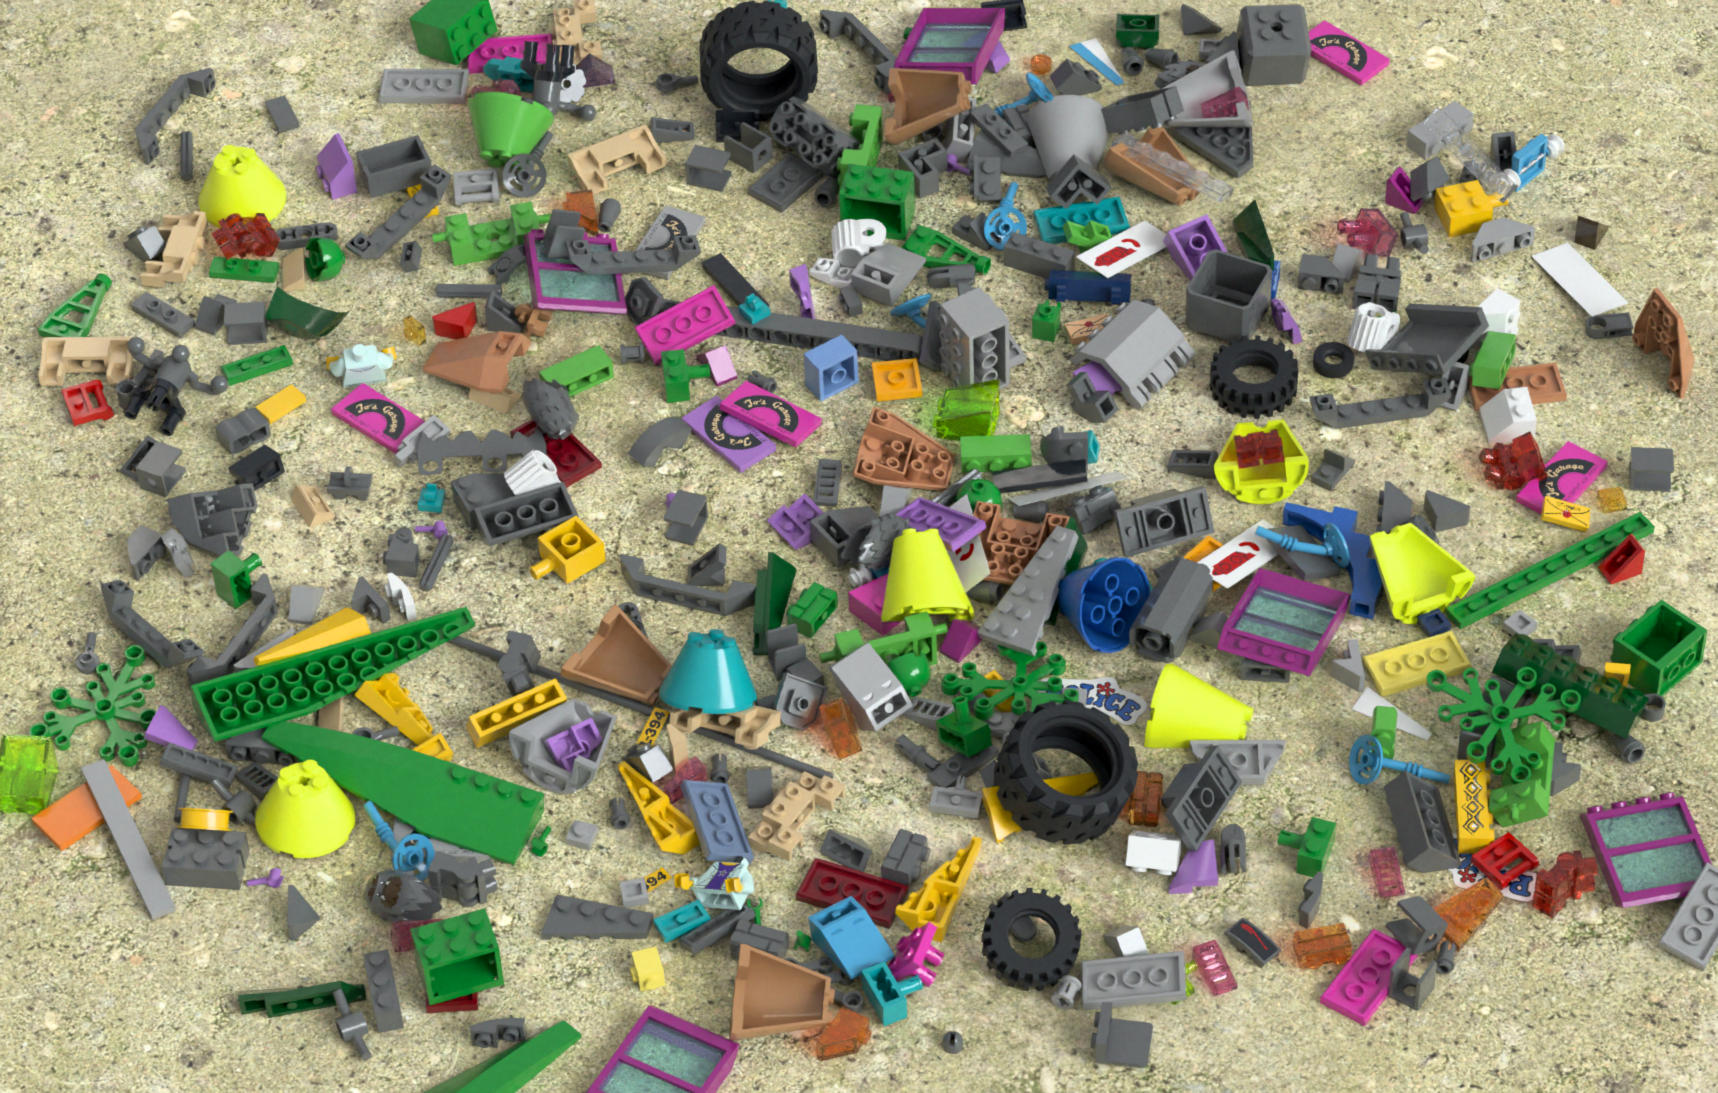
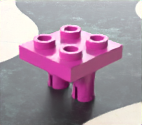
[888,922,945,987]

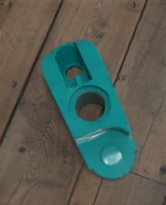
[483,56,540,93]

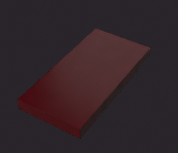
[510,419,602,488]
[796,857,909,929]

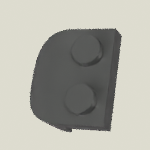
[1040,426,1088,471]

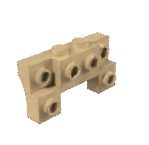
[551,0,603,69]
[567,124,667,197]
[140,211,207,287]
[38,337,134,386]
[670,705,781,750]
[748,771,846,862]

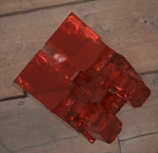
[211,213,280,260]
[1234,429,1285,469]
[1479,432,1549,490]
[1532,850,1598,919]

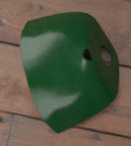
[265,286,351,340]

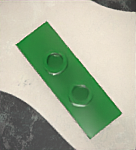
[209,256,280,283]

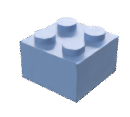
[804,335,859,402]

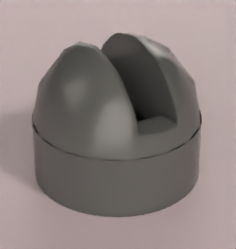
[942,1031,963,1054]

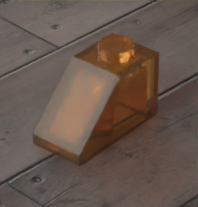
[563,189,598,236]
[816,1007,872,1061]

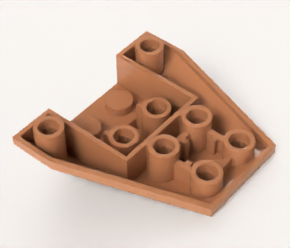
[1632,288,1695,399]
[423,331,531,394]
[851,407,956,491]
[973,501,1070,585]

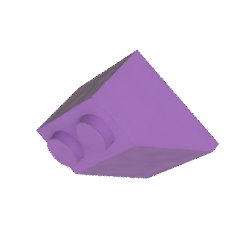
[315,133,357,200]

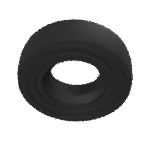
[1313,342,1354,378]

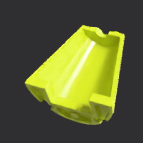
[1214,419,1309,505]
[1369,523,1476,624]
[881,529,975,622]
[1144,663,1254,748]

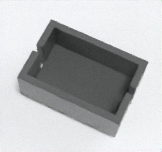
[1101,86,1184,135]
[356,135,432,198]
[162,827,250,890]

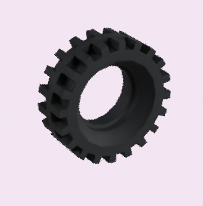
[1210,335,1299,419]
[981,888,1082,991]

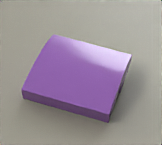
[767,493,824,550]

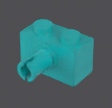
[861,961,923,1026]

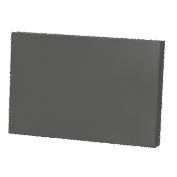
[748,153,824,213]
[1266,525,1341,581]

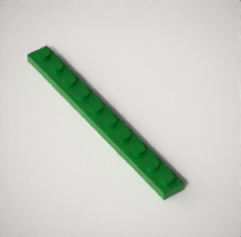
[1446,512,1655,629]

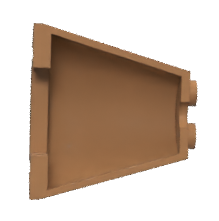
[884,68,972,145]
[1103,126,1203,207]
[560,604,672,706]
[729,944,835,1041]

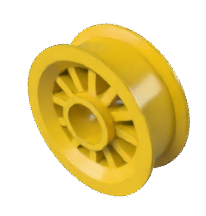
[176,808,233,831]

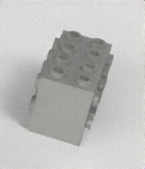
[939,287,1010,403]

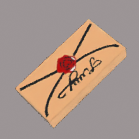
[1065,314,1109,344]

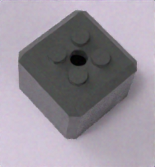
[1236,4,1312,86]
[1185,249,1272,342]

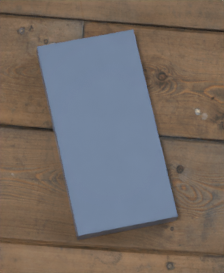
[680,780,754,864]

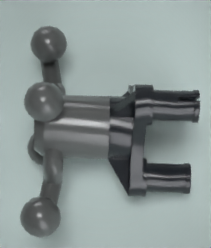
[520,41,596,122]
[123,337,229,436]

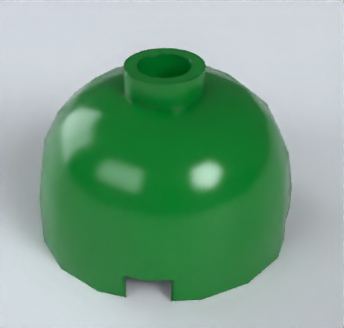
[305,237,345,282]
[955,478,1002,513]
[888,652,931,697]

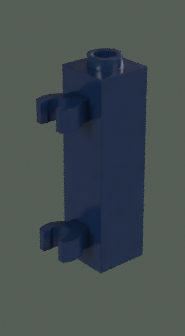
[1044,270,1132,305]

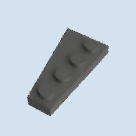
[541,894,654,940]

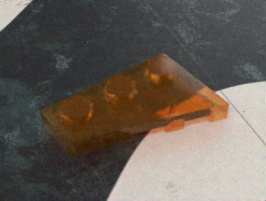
[1434,877,1503,952]

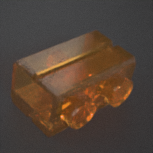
[1124,771,1163,827]
[1293,923,1352,969]

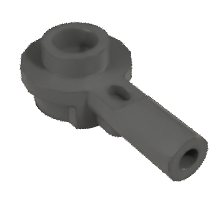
[655,73,698,93]
[75,632,100,674]

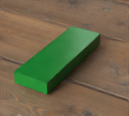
[221,345,293,386]

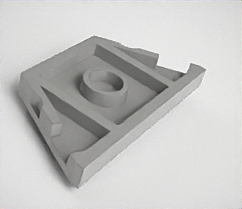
[1190,740,1286,785]

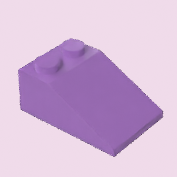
[1163,214,1228,281]

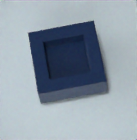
[1417,608,1451,637]

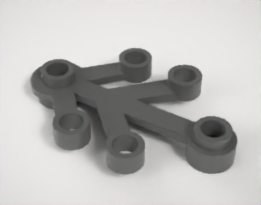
[784,957,863,1015]

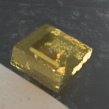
[403,315,427,346]
[1597,487,1627,513]

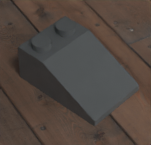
[451,473,516,531]

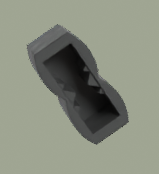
[215,408,271,454]

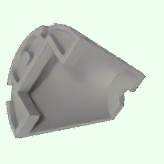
[1162,50,1253,128]
[1026,95,1110,180]
[509,698,617,794]

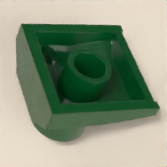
[1116,13,1160,49]

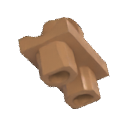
[515,296,553,338]

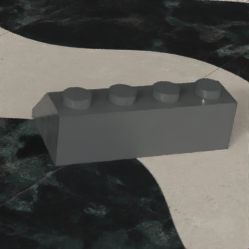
[474,482,579,547]
[1384,770,1462,873]

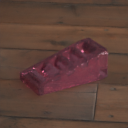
[1201,86,1249,118]
[663,756,707,805]
[1368,847,1405,898]
[390,919,442,953]
[1192,940,1238,997]

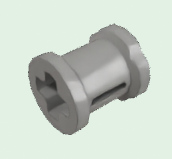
[1051,975,1082,1010]

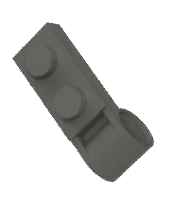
[116,349,165,409]

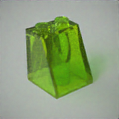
[933,380,1000,441]
[0,734,59,814]

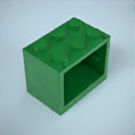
[409,0,498,65]
[839,164,915,241]
[1610,599,1708,697]
[410,908,504,1005]

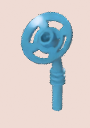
[994,72,1054,118]
[983,182,1027,250]
[889,294,932,329]
[1255,522,1350,568]
[1349,735,1451,785]
[363,801,435,881]

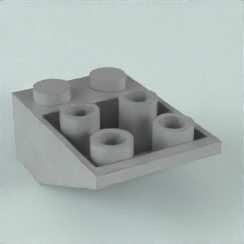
[851,243,926,307]
[829,642,913,731]

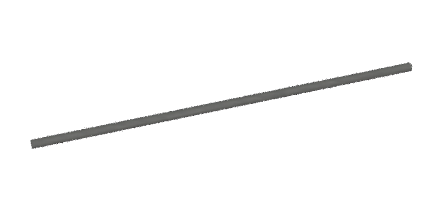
[447,636,834,779]

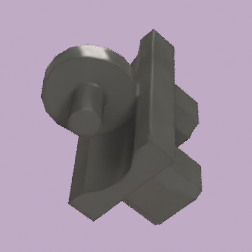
[327,466,373,501]

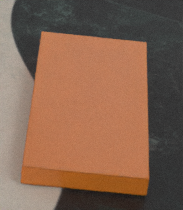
[31,765,142,852]

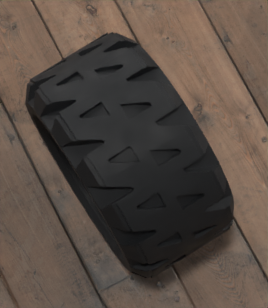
[699,1,818,121]
[994,700,1138,845]

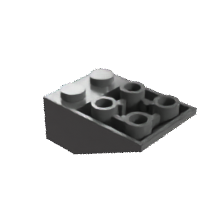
[810,506,879,568]

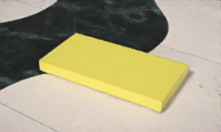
[1362,631,1472,697]

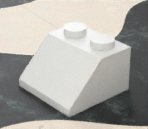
[1470,288,1520,348]
[1479,387,1537,444]
[1126,830,1183,875]

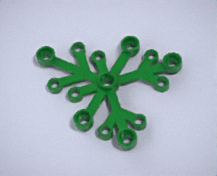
[941,642,1079,720]
[29,645,157,767]
[1426,667,1581,784]

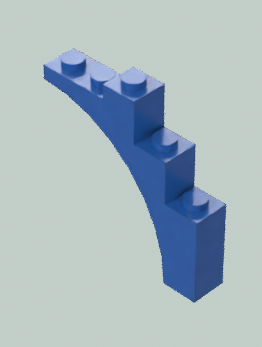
[1283,502,1384,620]

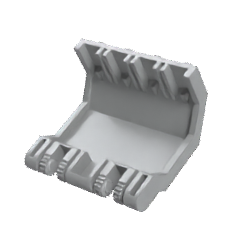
[1069,299,1195,410]

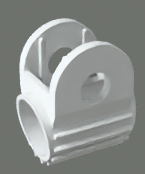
[831,219,886,268]
[1347,302,1400,353]
[504,450,561,496]

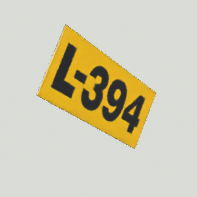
[636,707,670,746]
[644,867,672,893]

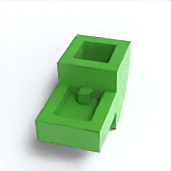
[1063,220,1112,254]

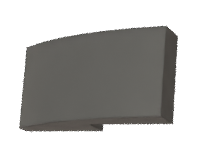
[1298,871,1323,929]
[470,1018,527,1048]

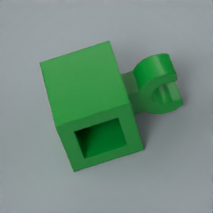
[1032,300,1061,342]

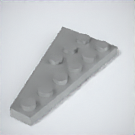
[977,525,1079,657]

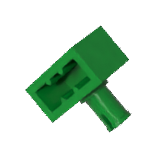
[661,349,710,403]
[210,550,263,609]
[935,696,992,757]
[1278,817,1336,877]

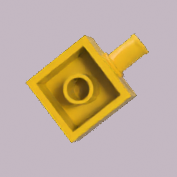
[1434,180,1508,238]
[529,515,606,584]

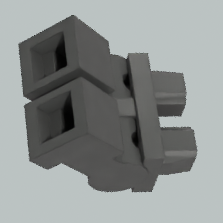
[1353,254,1402,313]
[499,630,541,697]
[428,851,498,908]

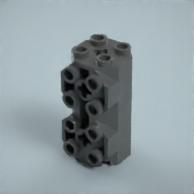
[769,97,861,179]
[1129,556,1213,663]

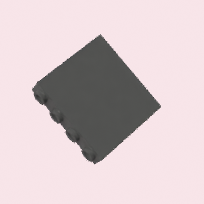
[1365,303,1489,374]

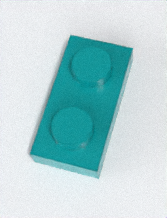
[653,899,710,943]

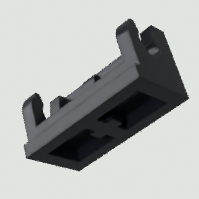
[981,0,1027,31]
[715,109,760,143]
[228,445,285,491]

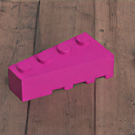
[848,573,901,636]

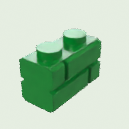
[786,582,838,638]

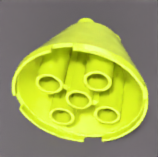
[198,145,286,230]
[255,760,356,858]

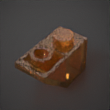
[819,697,863,760]

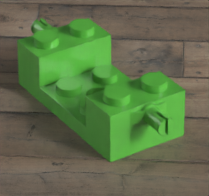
[837,104,883,192]
[432,202,551,266]
[819,611,948,668]
[1489,716,1555,827]

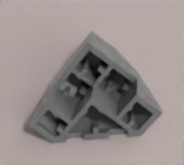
[167,483,258,556]

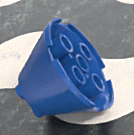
[1058,557,1150,653]

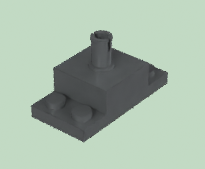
[1114,486,1215,557]
[1161,745,1242,851]

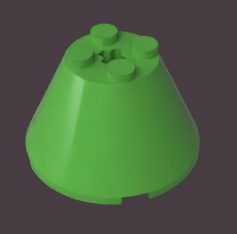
[468,92,554,169]

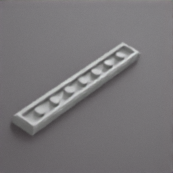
[81,759,176,920]

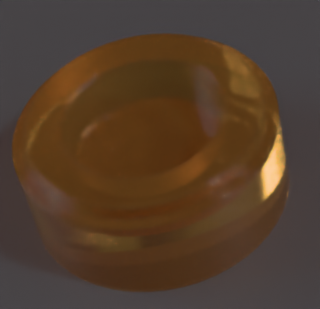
[1030,54,1052,74]

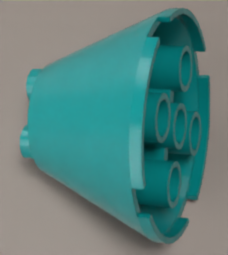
[659,629,757,714]

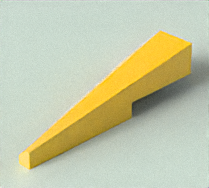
[253,607,371,666]
[354,673,453,762]
[618,761,700,855]
[982,772,1099,843]
[895,836,982,943]

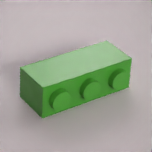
[1469,331,1516,389]
[539,345,614,397]
[960,434,1032,473]

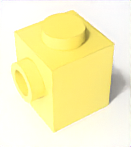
[630,947,665,991]

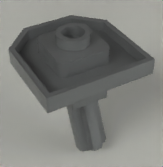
[625,277,681,325]
[773,672,828,731]

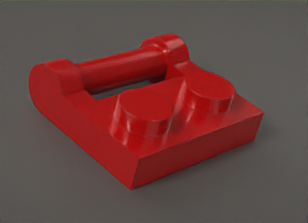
[61,380,114,426]
[1471,832,1539,891]

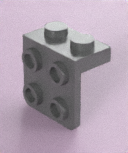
[1091,1002,1153,1068]

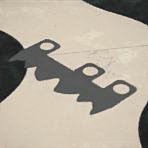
[418,427,547,475]

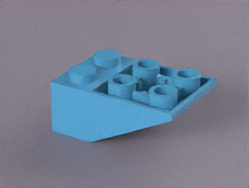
[808,896,895,979]

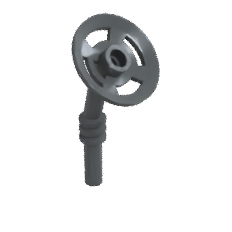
[503,131,553,197]

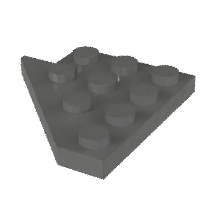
[1174,101,1253,179]

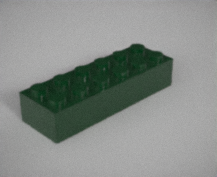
[1492,633,1649,739]

